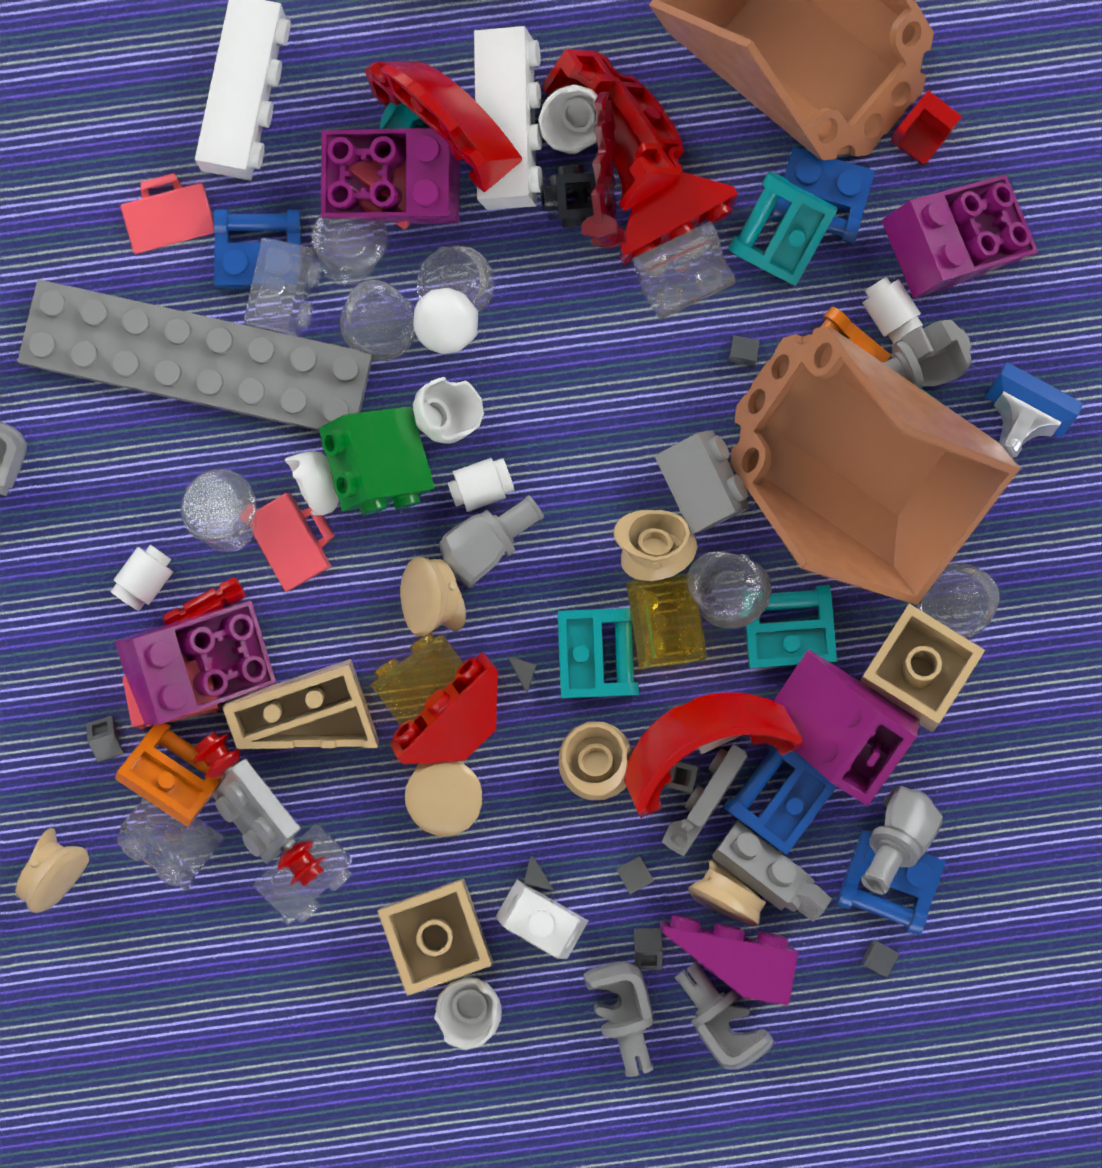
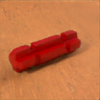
[163,578,246,625]

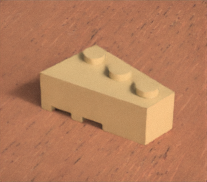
[222,659,379,749]

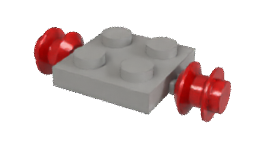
[193,732,326,887]

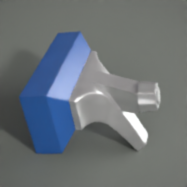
[985,362,1084,459]

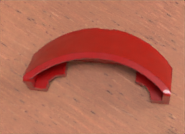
[542,49,684,211]
[364,61,522,193]
[624,692,803,818]

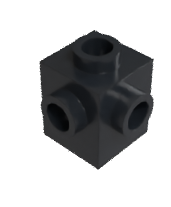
[540,165,596,228]

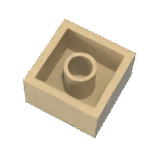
[860,604,985,732]
[378,878,493,996]

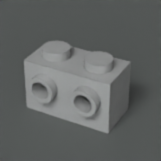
[654,430,750,534]

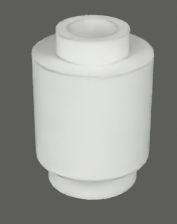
[863,277,923,344]
[447,458,515,512]
[111,545,173,611]

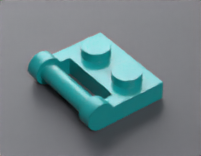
[728,172,837,286]
[742,585,837,669]
[557,608,639,699]

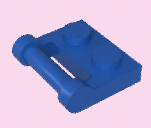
[771,147,875,244]
[214,209,302,288]
[722,744,837,855]
[836,830,946,935]

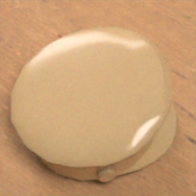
[614,510,698,581]
[400,557,466,636]
[559,721,633,800]
[405,761,482,837]
[15,828,89,913]
[688,859,766,927]

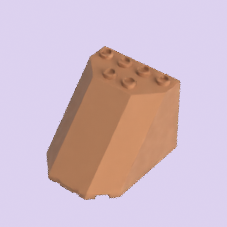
[649,0,934,160]
[730,326,1021,605]

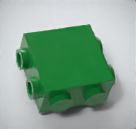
[319,406,435,515]

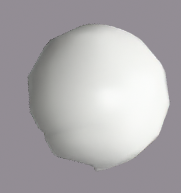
[538,85,598,154]
[413,288,478,354]
[413,377,484,444]
[285,451,339,515]
[434,977,501,1050]

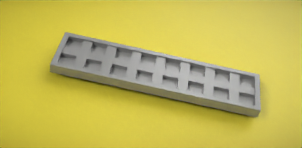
[17,279,373,431]

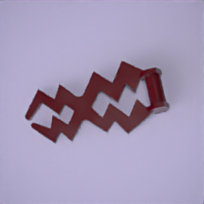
[582,91,626,249]

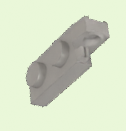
[662,744,748,856]
[712,820,832,921]

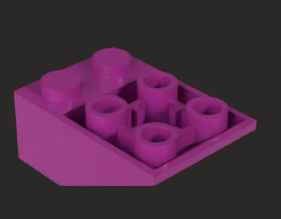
[321,128,460,224]
[881,174,1038,299]
[115,600,276,725]
[773,649,920,806]
[660,915,798,1006]

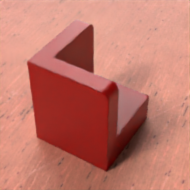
[890,90,962,166]

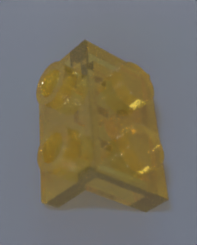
[626,574,707,670]
[370,633,463,725]

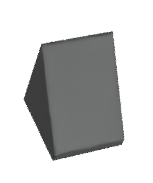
[728,335,760,367]
[509,657,536,694]
[86,716,124,762]
[666,762,699,793]
[524,856,554,891]
[616,856,654,895]
[634,928,663,970]
[861,939,900,977]

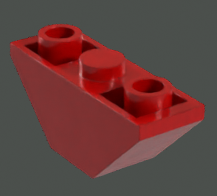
[619,172,738,265]
[389,652,498,764]

